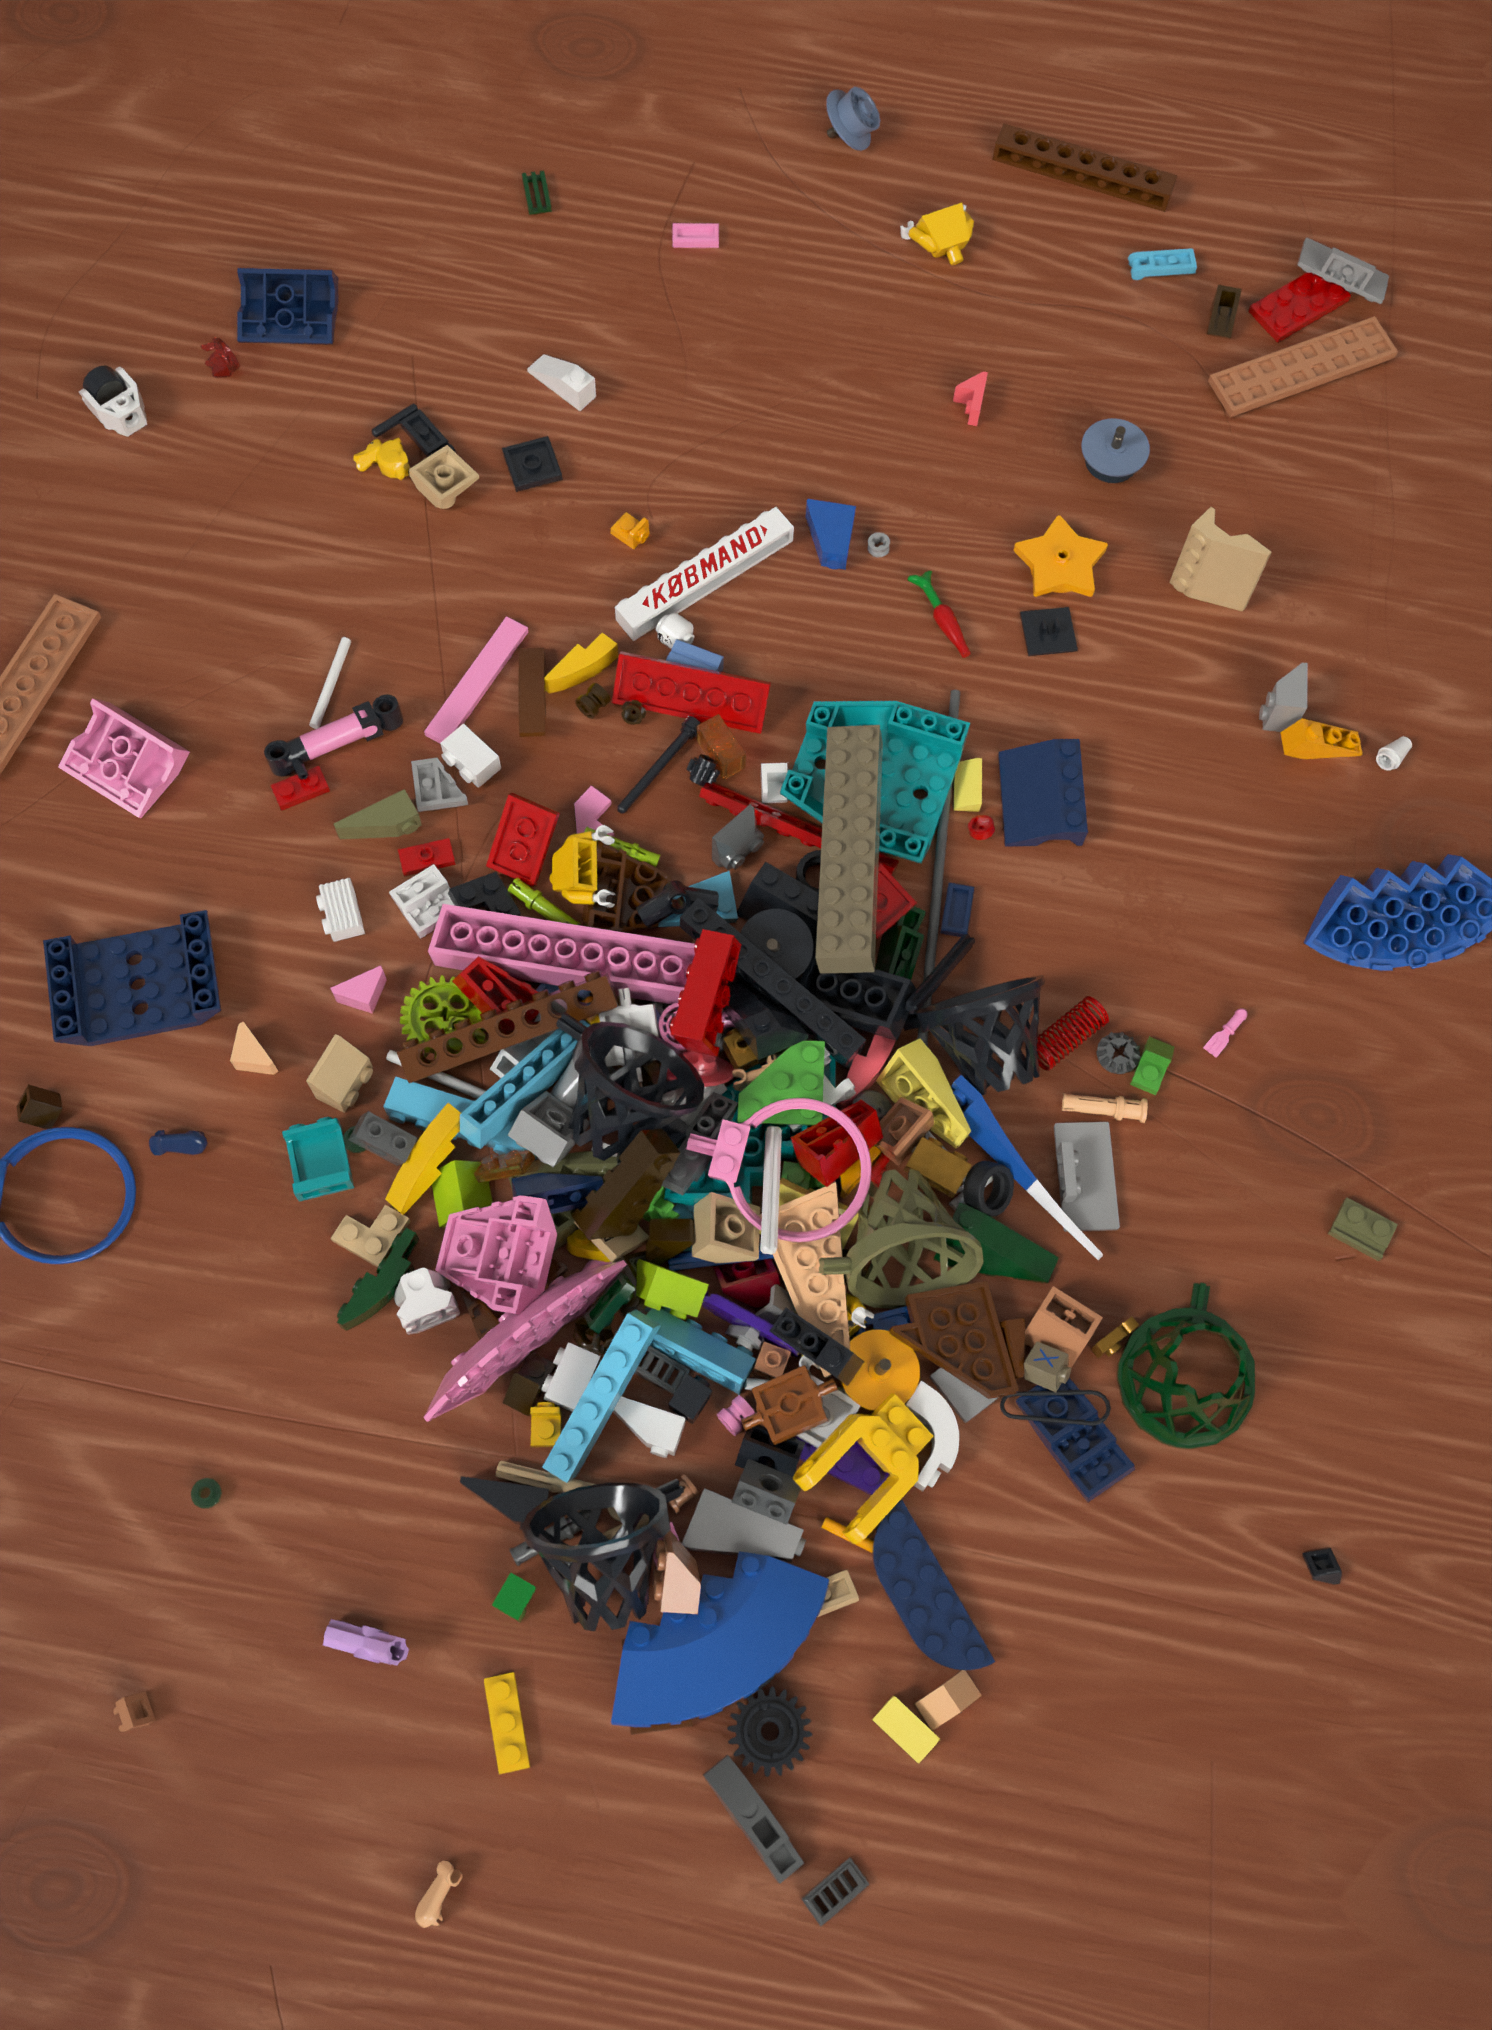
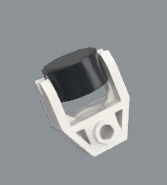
[79,365,147,437]

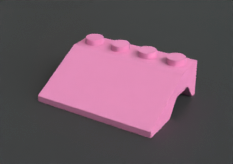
[58,698,190,818]

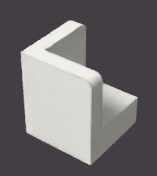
[761,763,788,803]

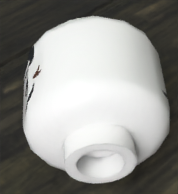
[656,613,695,649]

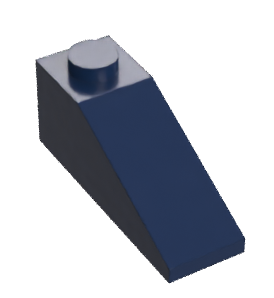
[511,1173,603,1214]

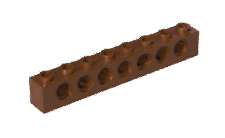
[992,123,1177,212]
[397,970,619,1083]

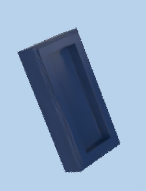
[940,882,975,937]

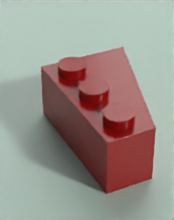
[452,956,539,1032]
[791,1099,883,1187]

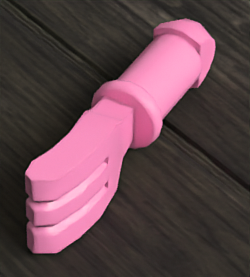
[1203,1008,1248,1058]

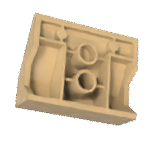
[1169,507,1272,611]

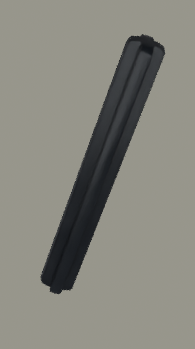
[904,934,975,1015]

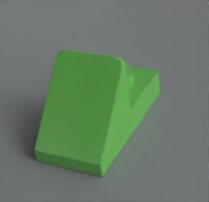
[1130,1036,1174,1095]

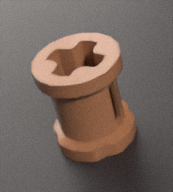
[667,1474,700,1514]

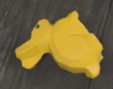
[354,438,410,480]

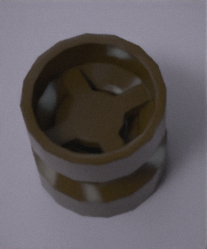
[575,683,611,719]

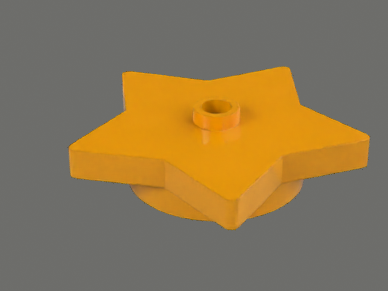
[1013,515,1108,597]

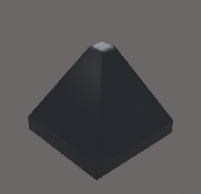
[1302,1548,1342,1585]

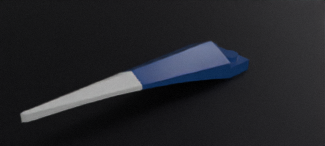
[951,1075,1103,1260]

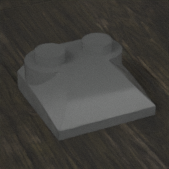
[712,804,764,870]

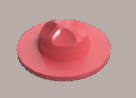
[660,1051,735,1087]

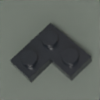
[448,872,521,916]

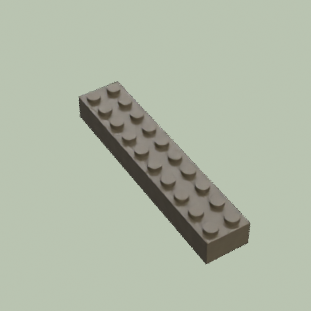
[816,725,883,973]

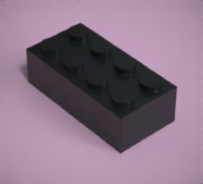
[799,951,916,1041]

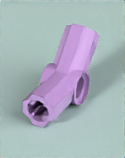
[323,1619,409,1665]

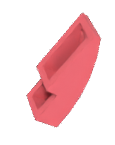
[836,1034,895,1110]

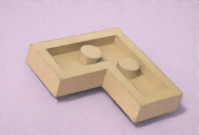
[330,1205,410,1267]

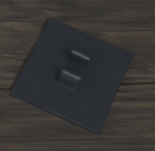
[1020,607,1078,656]

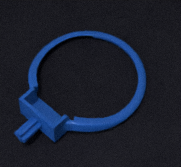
[0,1127,136,1264]

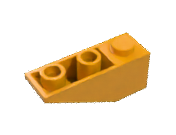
[1280,718,1363,759]

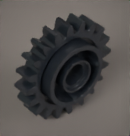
[727,1686,813,1777]

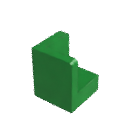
[492,1572,536,1622]

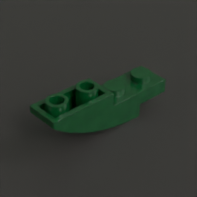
[337,1228,419,1331]

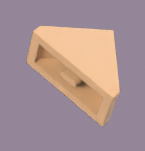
[230,1022,279,1075]
[915,1670,982,1731]

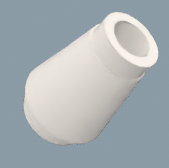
[1376,736,1412,771]

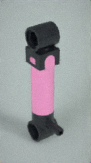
[264,694,404,779]

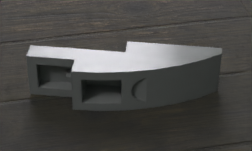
[662,1092,738,1195]
[703,1755,804,1884]

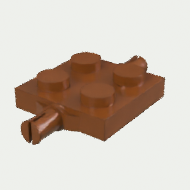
[741,1365,838,1445]

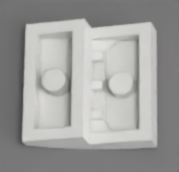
[389,864,454,939]

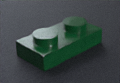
[584,1272,635,1334]

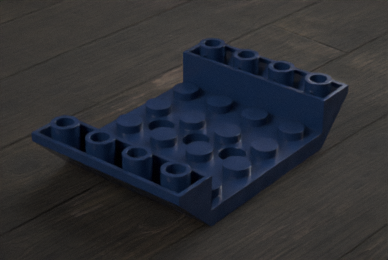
[43,910,221,1046]

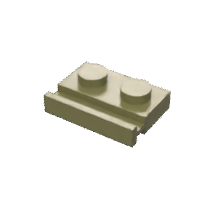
[1328,1198,1398,1261]

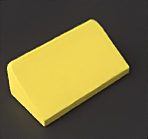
[954,758,982,812]
[872,1695,940,1764]

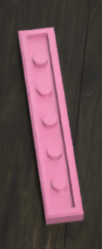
[424,616,528,743]

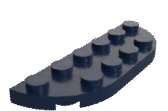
[872,1500,995,1670]

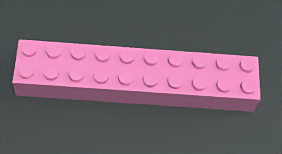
[428,904,695,1004]

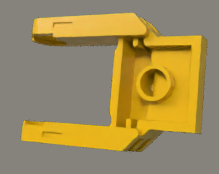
[793,1393,934,1544]

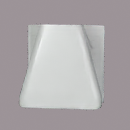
[394,1268,460,1334]

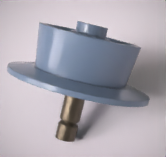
[826,87,880,151]

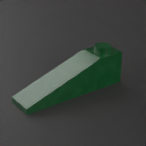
[933,1202,1059,1284]

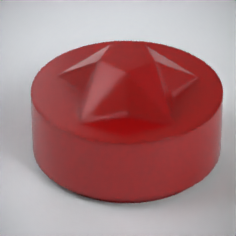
[968,815,995,840]

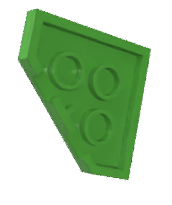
[738,1041,825,1126]

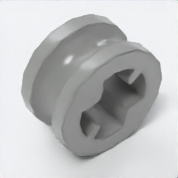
[868,532,890,557]

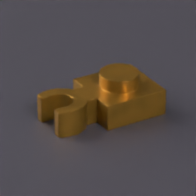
[1091,1316,1139,1358]

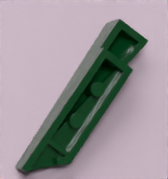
[875,906,926,980]

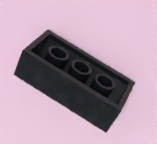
[737,862,819,951]

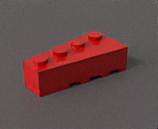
[670,929,741,1057]

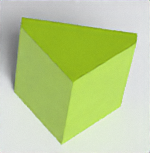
[432,1160,493,1228]

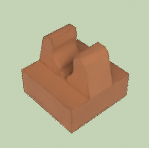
[113,1691,156,1732]

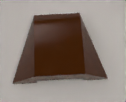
[582,840,672,932]

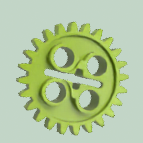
[399,975,486,1059]

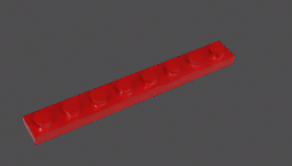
[699,782,899,875]

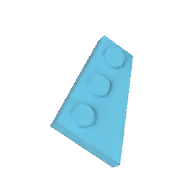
[658,871,738,927]

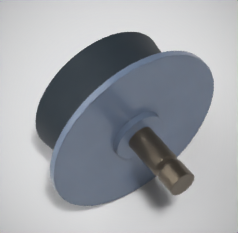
[1081,419,1150,483]

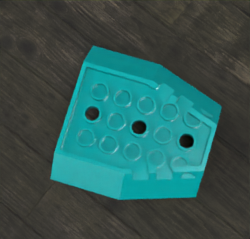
[780,701,970,864]

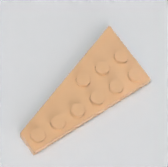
[758,1182,850,1378]

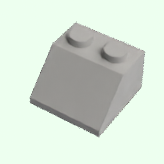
[1259,663,1308,732]
[508,1091,590,1167]

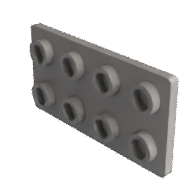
[1297,238,1389,304]
[1054,1122,1120,1232]

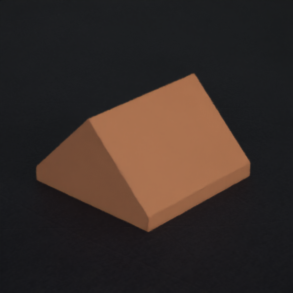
[875,1097,934,1166]

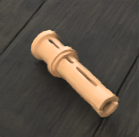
[1062,1093,1148,1123]

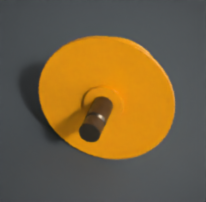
[841,1330,920,1411]

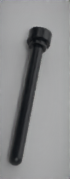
[617,716,704,814]

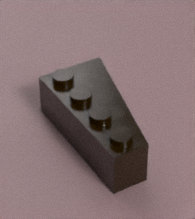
[571,1129,681,1240]

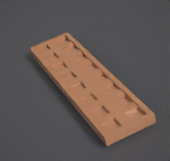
[1208,316,1398,417]

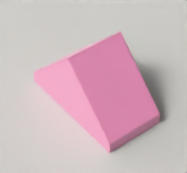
[331,966,387,1014]

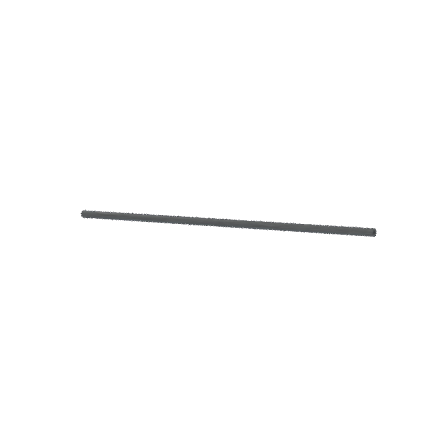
[917,690,961,1046]

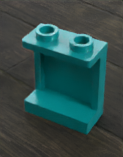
[282,1117,355,1202]

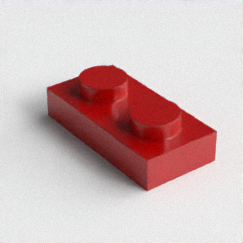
[270,766,330,811]

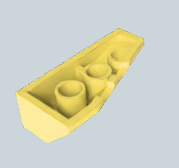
[876,1039,971,1149]

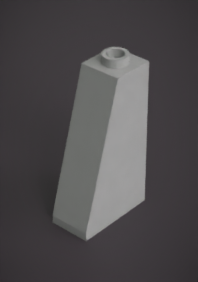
[682,1488,806,1561]

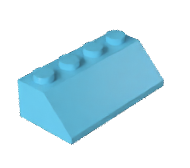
[646,1306,756,1395]

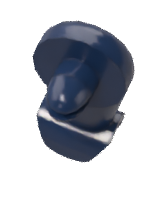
[149,1130,208,1155]

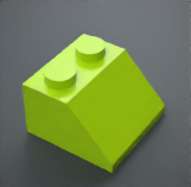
[636,1259,709,1319]

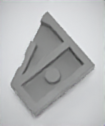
[411,758,468,812]

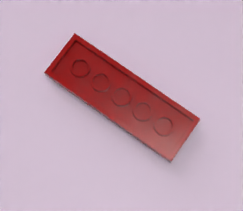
[612,651,771,734]

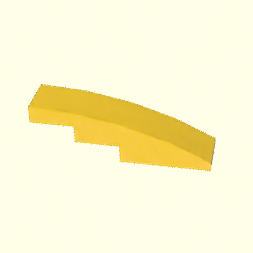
[385,1103,461,1215]

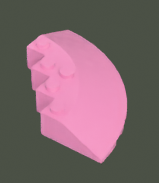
[424,1260,627,1422]

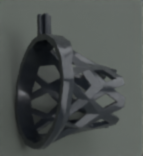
[903,975,1045,1095]
[556,1012,704,1163]
[522,1479,684,1631]

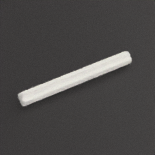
[760,1126,782,1255]

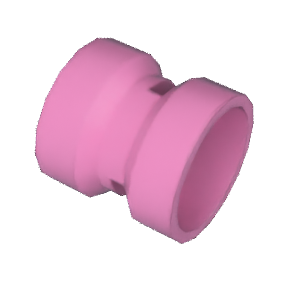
[717,1395,755,1437]

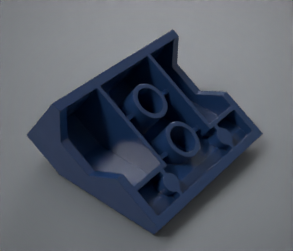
[237,268,338,345]
[998,739,1088,847]

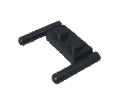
[371,403,456,478]

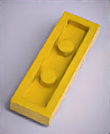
[484,1672,531,1774]

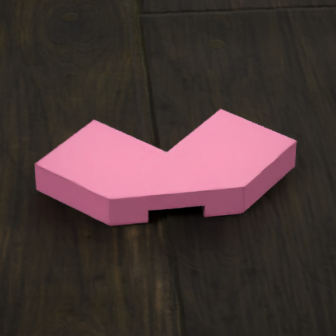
[574,786,614,837]

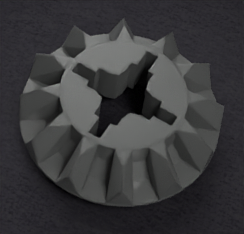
[1096,1032,1141,1074]

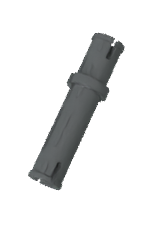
[509,1510,592,1566]

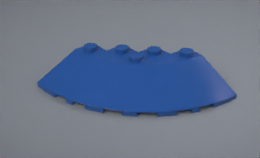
[1304,854,1492,971]
[611,1551,829,1727]

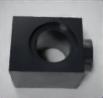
[668,1375,712,1424]

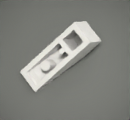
[527,354,596,411]
[613,1396,686,1458]

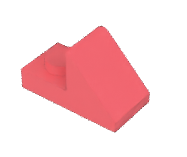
[953,372,988,426]

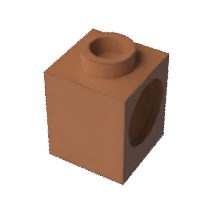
[753,1342,791,1380]

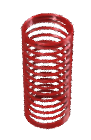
[1037,996,1109,1071]

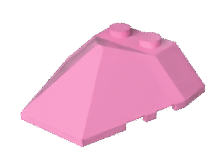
[436,1196,557,1315]

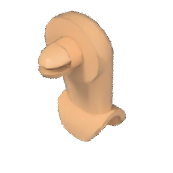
[732,1054,778,1091]
[415,1861,462,1928]

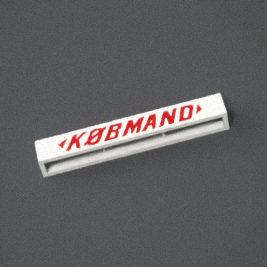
[615,507,794,641]

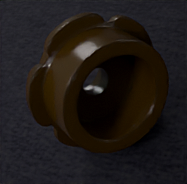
[621,700,646,725]

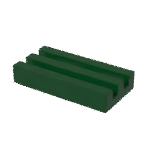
[522,170,552,215]

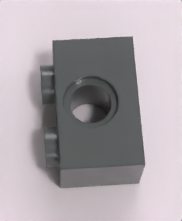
[349,1111,418,1166]
[732,1459,801,1525]

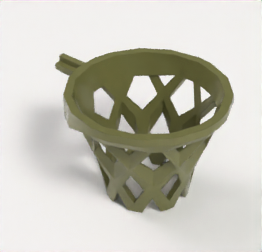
[819,1169,983,1309]

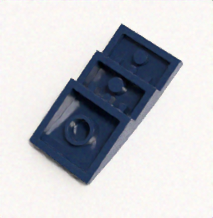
[1016,1378,1135,1503]

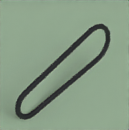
[1000,1390,1111,1426]

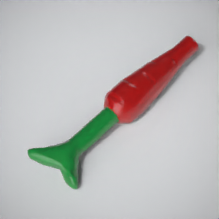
[907,570,971,658]

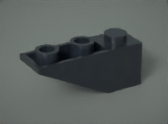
[769,1307,864,1386]

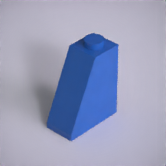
[805,499,856,570]

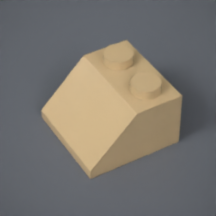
[306,1034,373,1113]
[692,1192,760,1263]

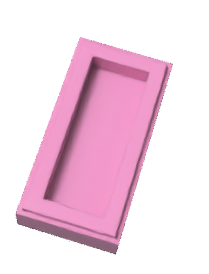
[673,223,719,248]

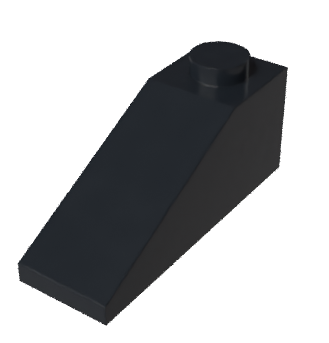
[460,1476,551,1530]

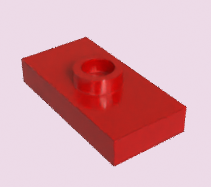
[398,838,456,877]

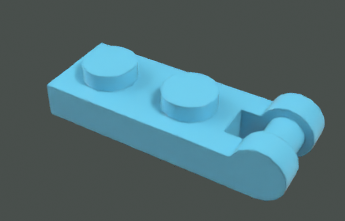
[1128,249,1197,280]

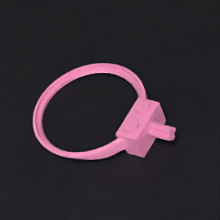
[686,1098,872,1242]

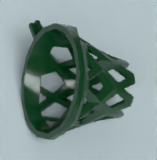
[1117,1283,1255,1450]

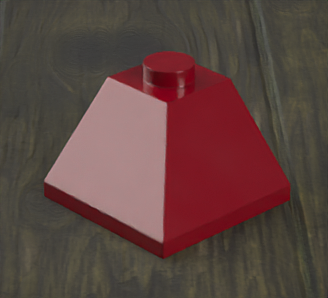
[712,1259,781,1308]

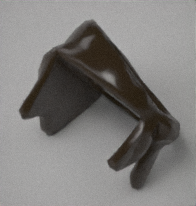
[573,1311,614,1355]

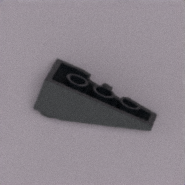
[723,977,808,1060]

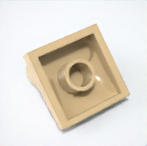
[409,445,479,509]

